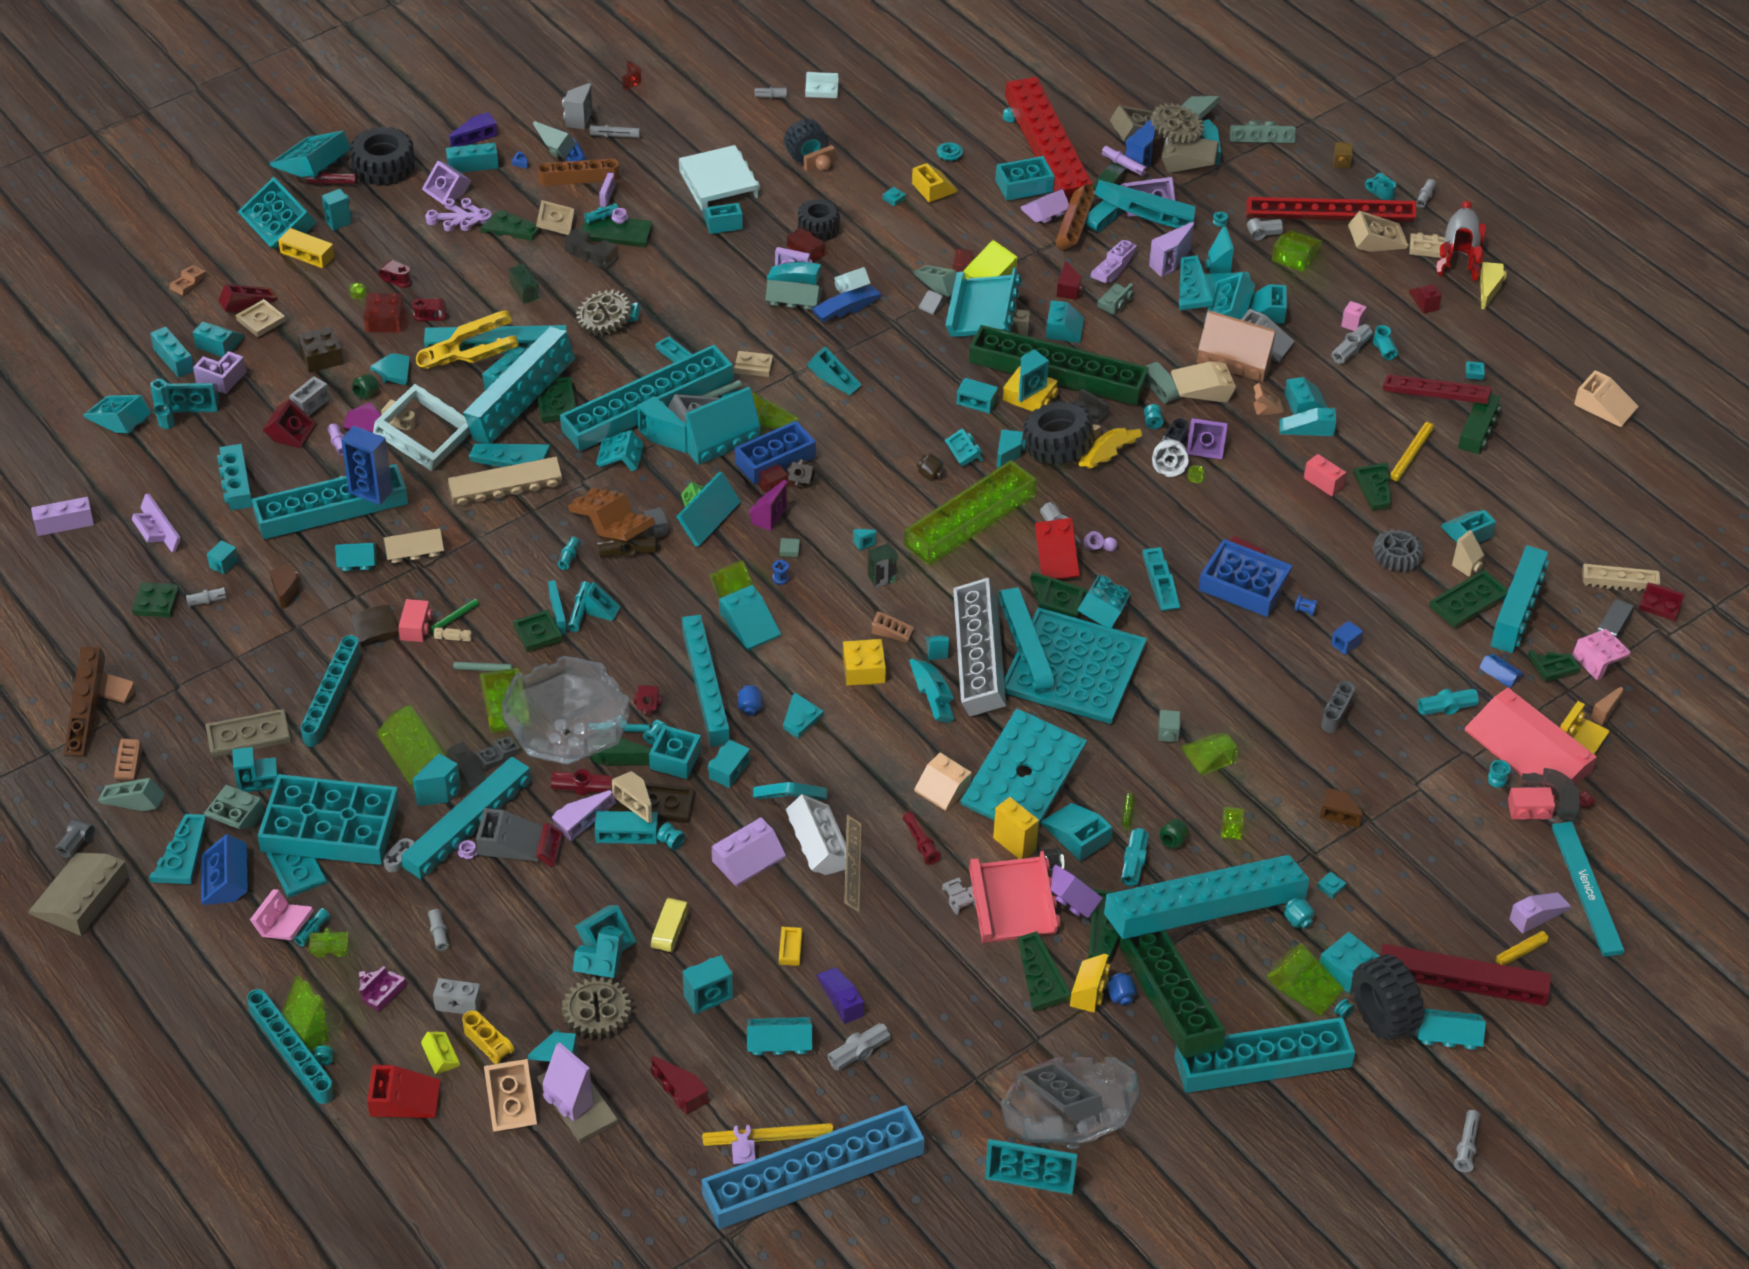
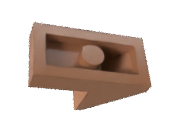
[1254,383,1284,415]

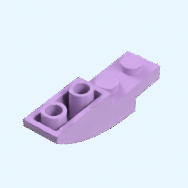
[1091,240,1137,283]

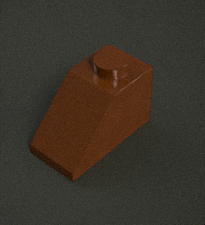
[270,565,301,609]
[1320,788,1363,828]

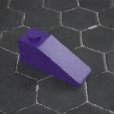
[449,112,497,147]
[817,967,864,1024]

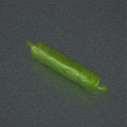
[1121,790,1134,831]

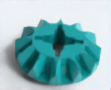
[937,142,963,162]

